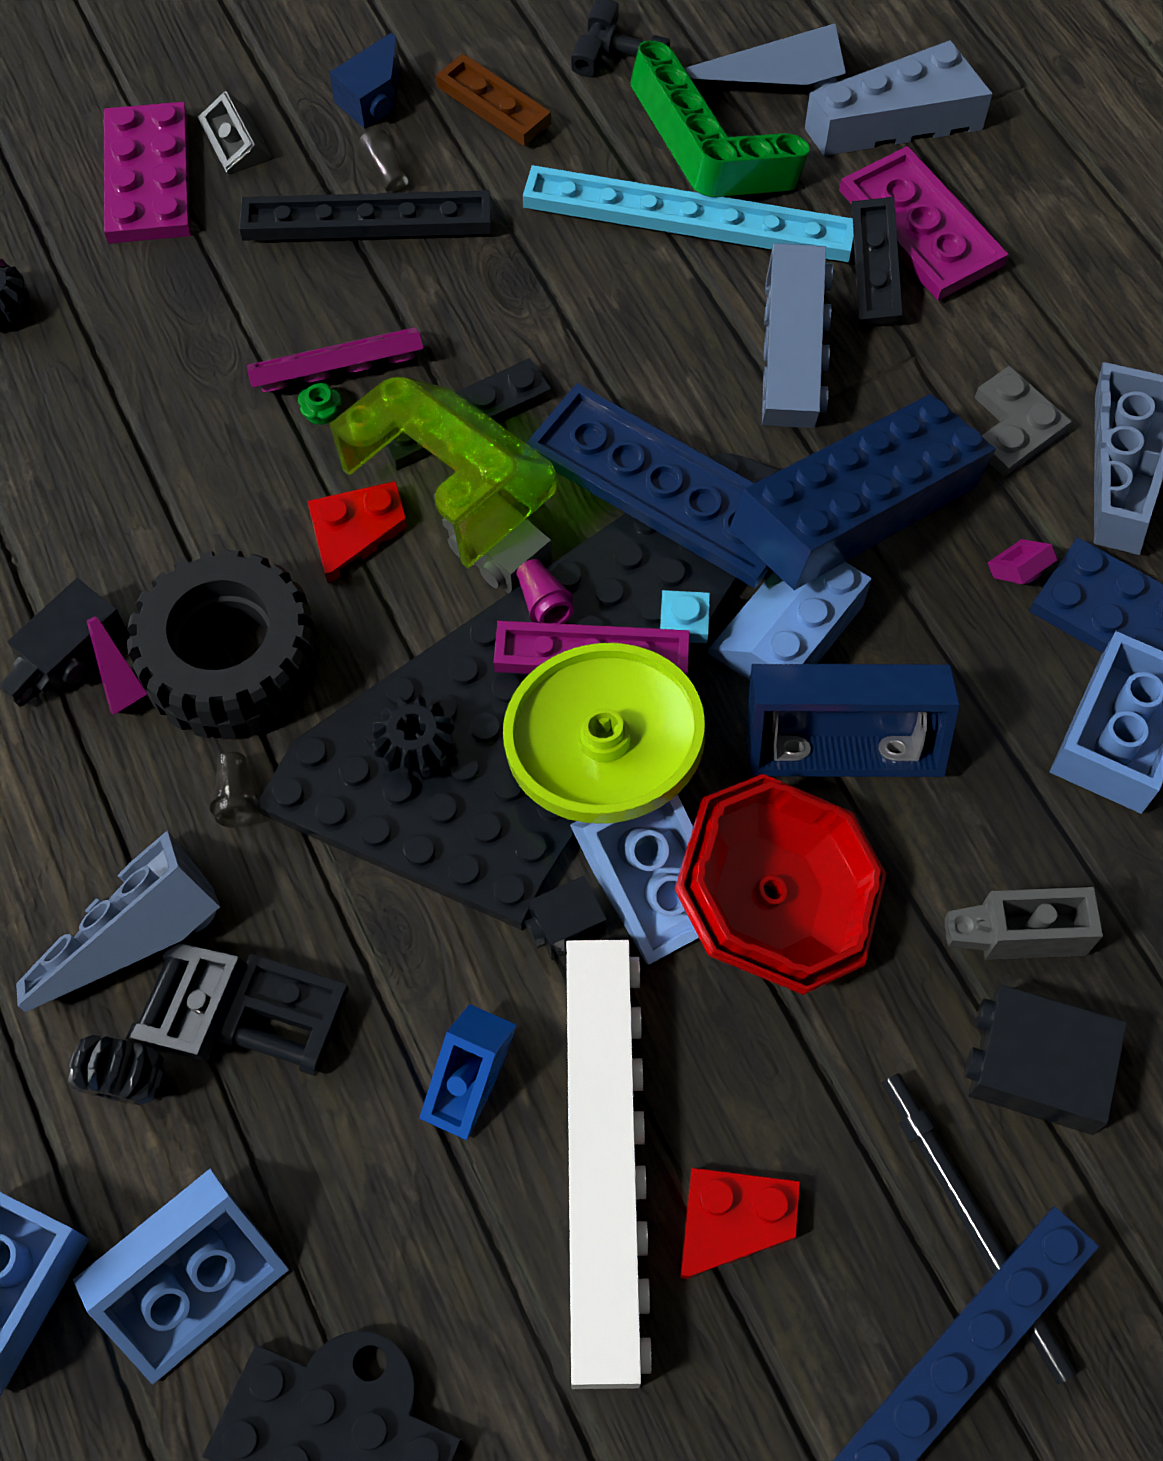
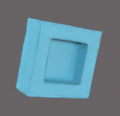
[660,590,710,643]

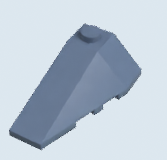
[684,23,846,90]
[16,831,220,1012]

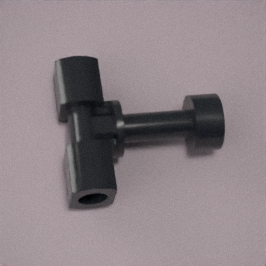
[571,0,671,77]

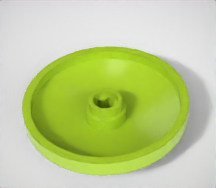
[503,643,705,824]

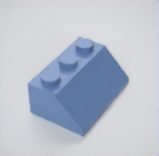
[708,562,872,681]
[73,1169,289,1385]

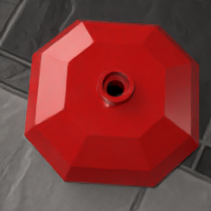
[674,774,886,995]

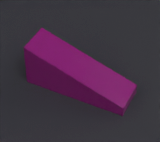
[87,616,147,715]

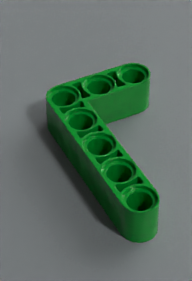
[630,40,810,197]

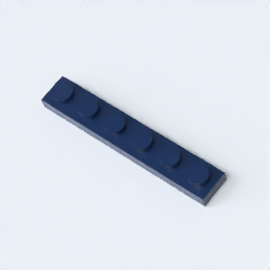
[832,1206,1099,1461]

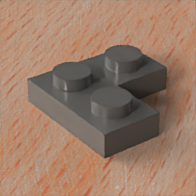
[975,366,1072,478]

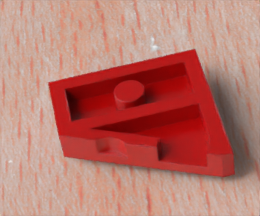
[307,481,407,583]
[680,1168,800,1279]

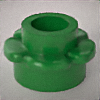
[298,383,341,425]

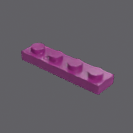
[247,327,423,392]
[494,621,689,676]

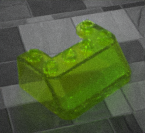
[329,377,557,568]

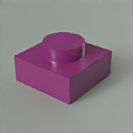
[988,539,1057,584]

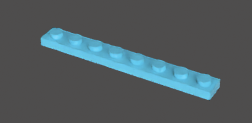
[523,165,854,262]

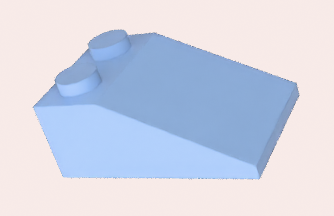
[570,794,699,965]

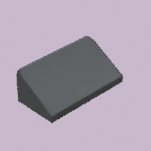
[198,91,272,174]

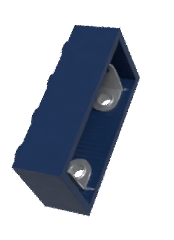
[745,664,959,777]

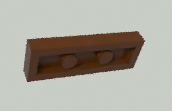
[436,53,551,147]

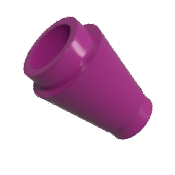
[516,559,574,624]

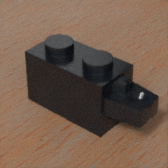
[0,578,128,708]

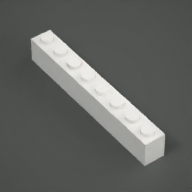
[566,940,651,1389]

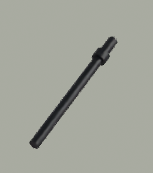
[882,1073,1077,1385]

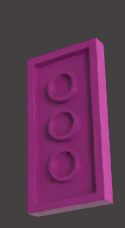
[104,102,191,244]
[839,146,1009,301]

